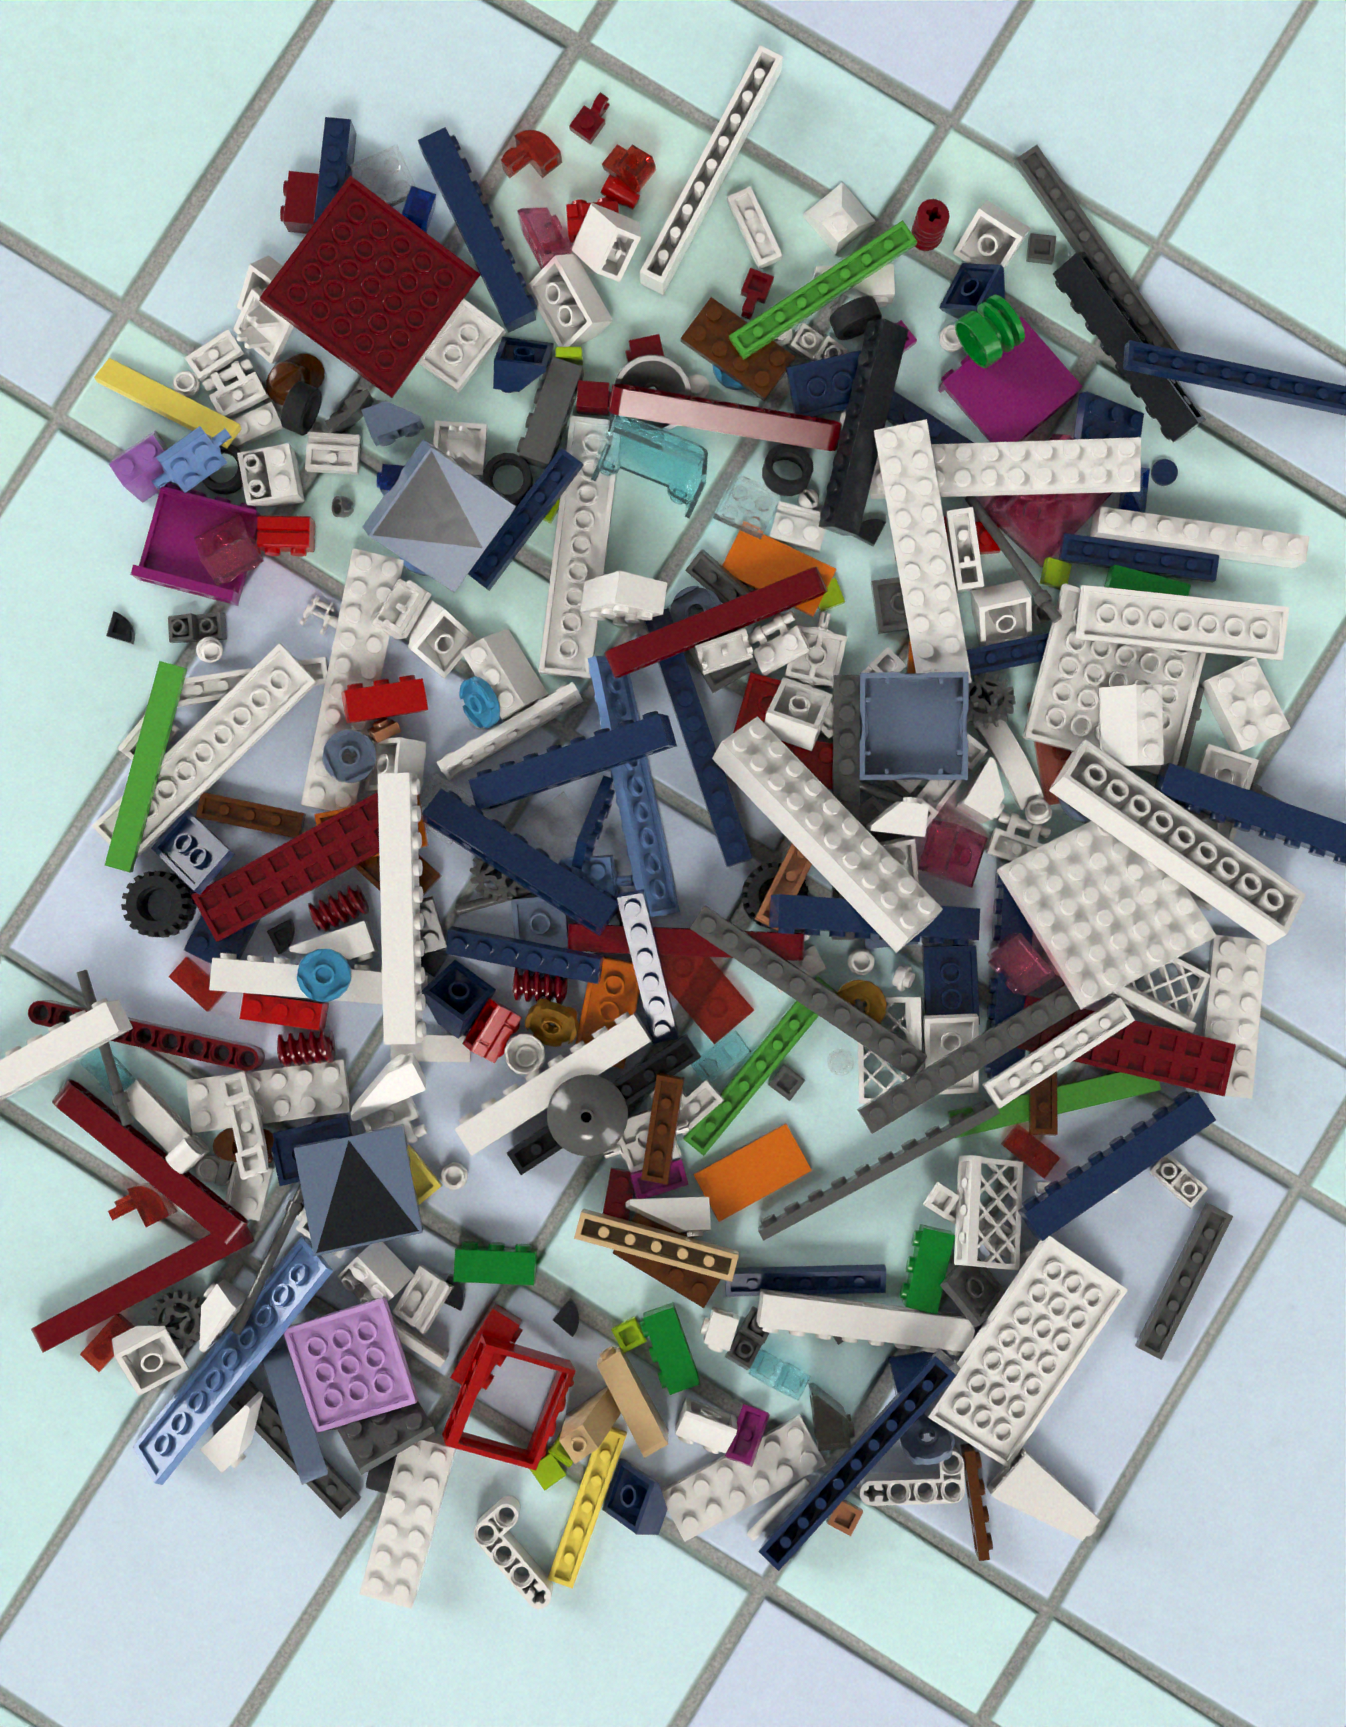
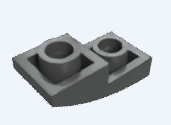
[325,389,374,434]
[168,612,227,643]
[725,1306,769,1371]

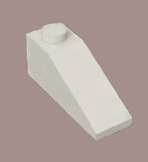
[814,263,895,307]
[946,507,984,593]
[289,921,379,963]
[351,1052,426,1121]
[625,1197,711,1237]
[200,1391,263,1473]

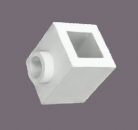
[700,1307,739,1352]

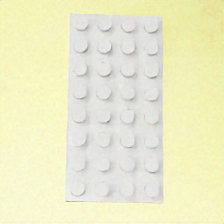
[924,1236,1128,1468]

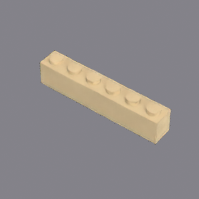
[574,1209,739,1282]

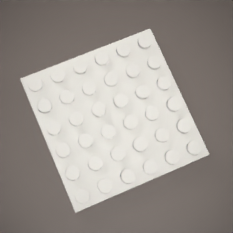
[1022,584,1206,776]
[997,821,1216,1009]

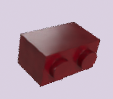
[280,171,319,234]

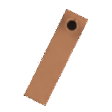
[755,843,812,931]

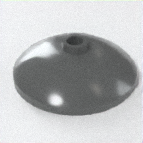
[614,354,691,435]
[547,1074,628,1156]

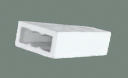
[987,1447,1100,1541]

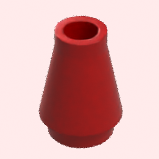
[600,174,641,210]

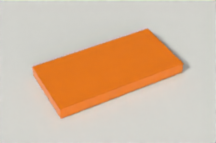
[722,524,836,617]
[575,956,640,1069]
[693,1123,812,1222]

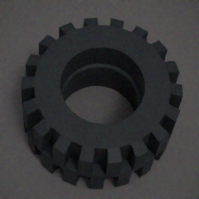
[741,862,809,929]
[121,871,196,938]

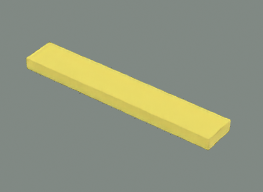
[94,358,241,448]
[548,1427,627,1589]

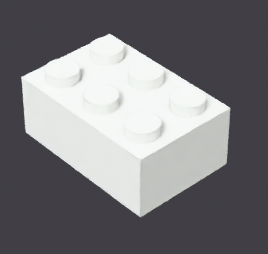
[581,570,667,626]
[1199,657,1291,753]

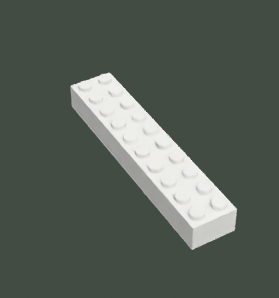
[712,716,943,953]
[1049,740,1306,945]

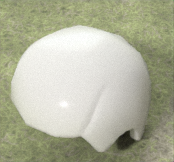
[504,1034,545,1075]

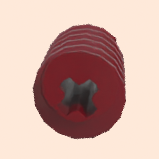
[911,199,950,251]
[308,885,369,932]
[512,968,569,1005]
[277,1030,335,1067]

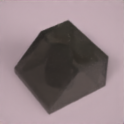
[808,1383,855,1451]

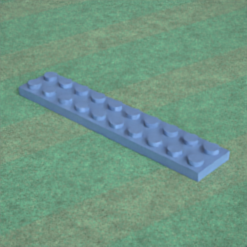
[588,656,680,917]
[133,1236,333,1485]

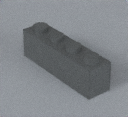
[517,357,584,469]

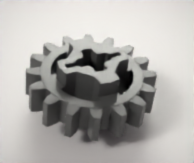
[967,673,1016,729]
[470,858,524,903]
[148,1290,201,1350]

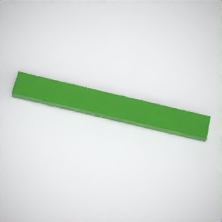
[729,220,917,360]
[105,661,187,873]
[683,976,837,1156]
[948,1072,1161,1138]

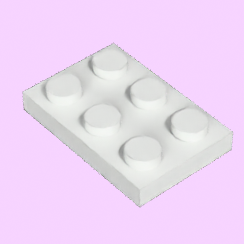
[418,298,506,393]
[923,1014,979,1094]

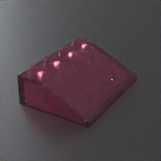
[984,434,1113,567]

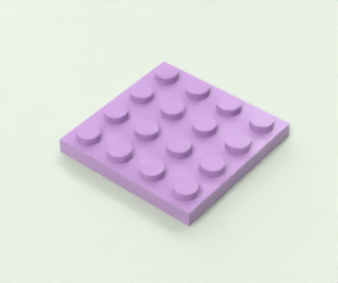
[284,1296,419,1433]

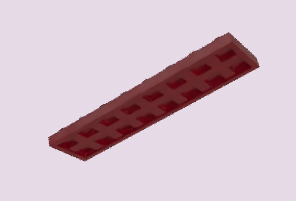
[191,792,379,942]
[1015,995,1236,1097]

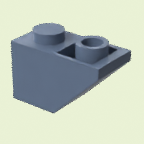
[361,401,425,446]

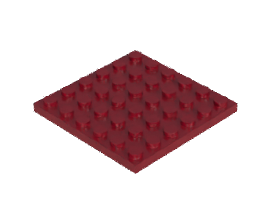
[259,175,481,398]

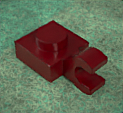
[569,92,610,145]
[740,268,774,320]

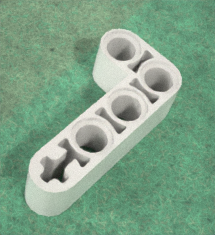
[124,1078,210,1174]
[857,1446,965,1506]
[474,1496,553,1609]

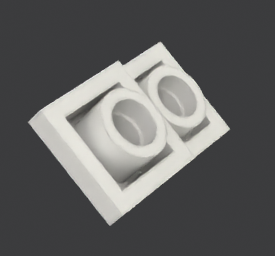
[787,322,848,361]
[1149,1154,1209,1209]

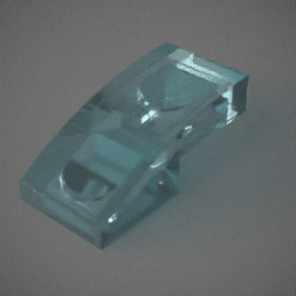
[691,1030,752,1082]
[79,1047,136,1096]
[748,1349,811,1401]

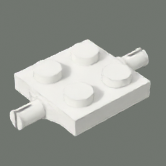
[784,612,847,688]
[603,1108,691,1173]

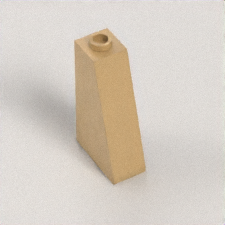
[597,1346,669,1458]
[559,1386,621,1464]

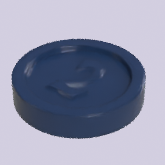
[1151,459,1178,486]

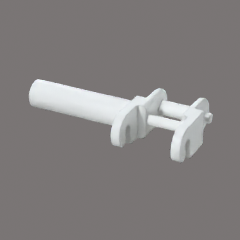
[300,595,338,635]

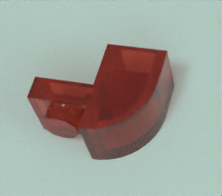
[501,130,562,179]
[602,144,656,193]
[108,1183,177,1227]

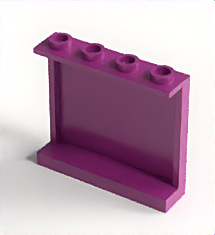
[938,316,1083,442]
[130,483,261,606]

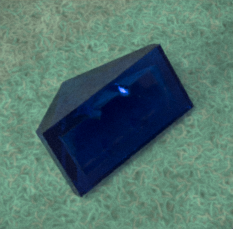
[1118,467,1150,513]

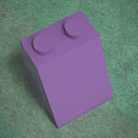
[109,431,173,503]

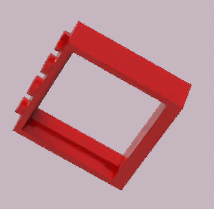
[442,1334,576,1471]

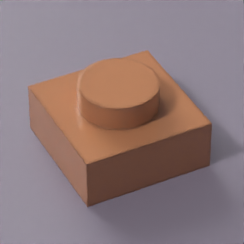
[367,718,401,743]
[826,1500,863,1536]

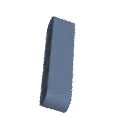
[262,1346,328,1485]

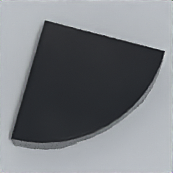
[853,519,886,547]
[106,611,135,644]
[267,919,295,955]
[421,951,449,977]
[444,1274,465,1311]
[553,1298,579,1337]

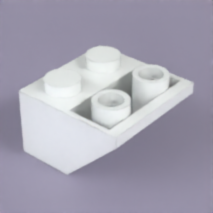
[571,203,641,282]
[237,443,305,507]
[337,1242,415,1304]

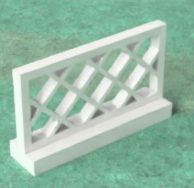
[1108,958,1210,1033]
[857,997,923,1105]
[954,1155,1023,1270]

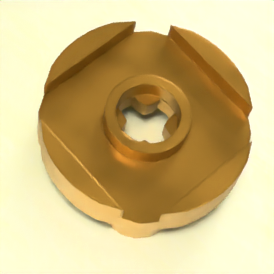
[837,980,887,1023]
[525,999,579,1047]

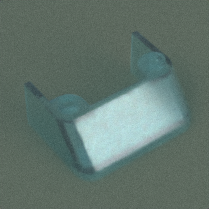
[591,414,708,519]

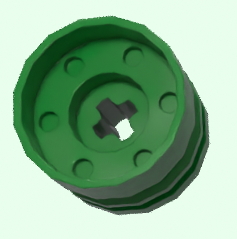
[954,294,1025,368]

